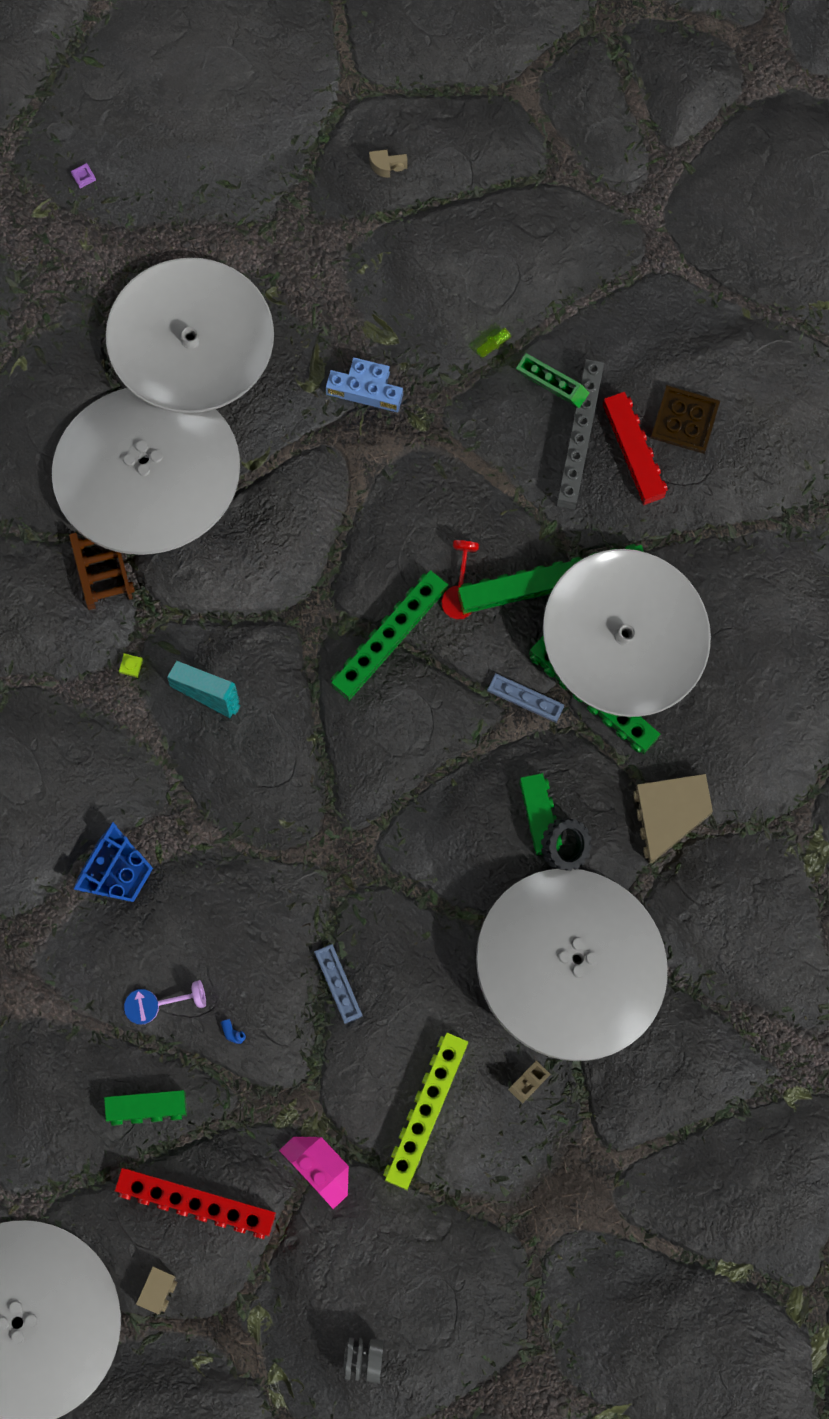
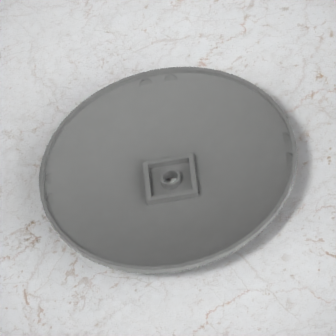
[52,388,240,555]
[476,869,668,1061]
[0,1220,121,1419]

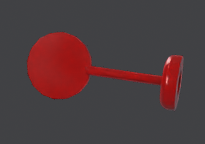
[442,540,479,619]

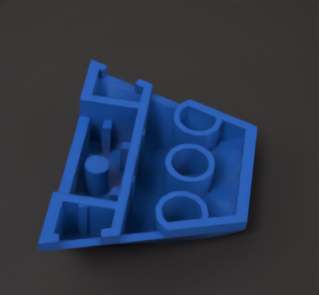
[73,822,153,902]

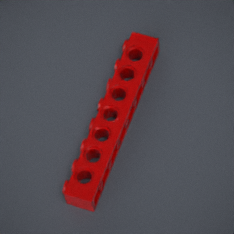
[115,1168,276,1239]

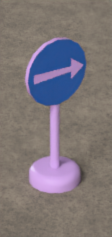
[124,980,206,1024]

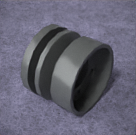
[343,1337,384,1384]

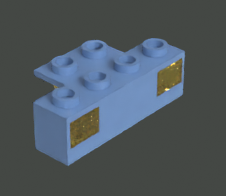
[326,357,403,412]

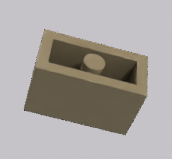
[136,1267,178,1315]

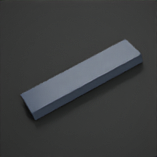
[487,673,565,723]
[314,944,363,1024]

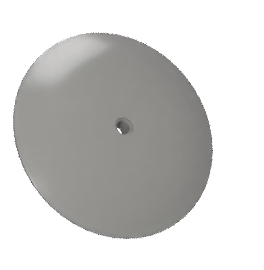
[106,258,274,413]
[543,549,711,717]

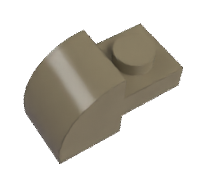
[369,150,407,178]
[508,1061,551,1104]

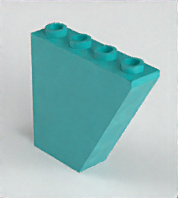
[167,661,240,718]

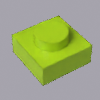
[119,654,143,678]

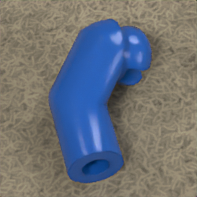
[221,1019,246,1044]

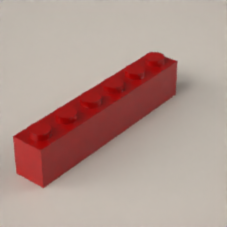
[603,392,668,505]

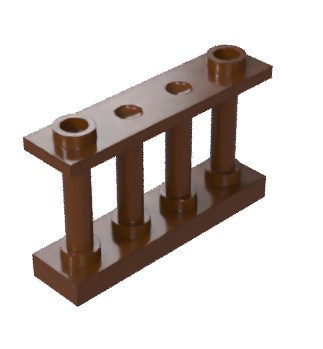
[69,533,135,610]

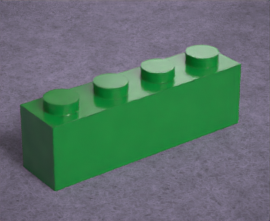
[516,353,589,408]
[520,773,562,856]
[104,1090,187,1126]

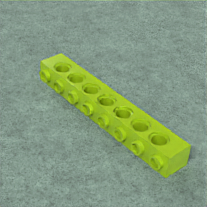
[383,1033,468,1191]

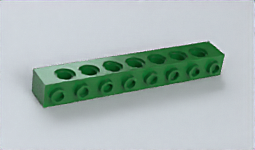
[331,570,448,701]
[529,636,660,755]

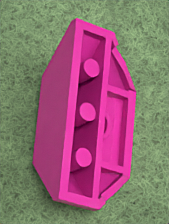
[279,1137,349,1209]

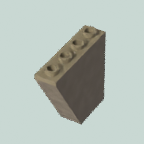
[633,774,713,863]

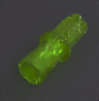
[476,328,511,358]

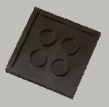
[651,385,720,454]

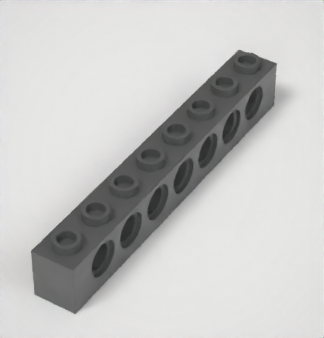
[557,359,604,510]

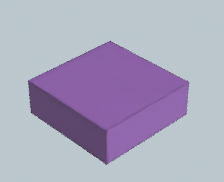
[71,163,96,188]

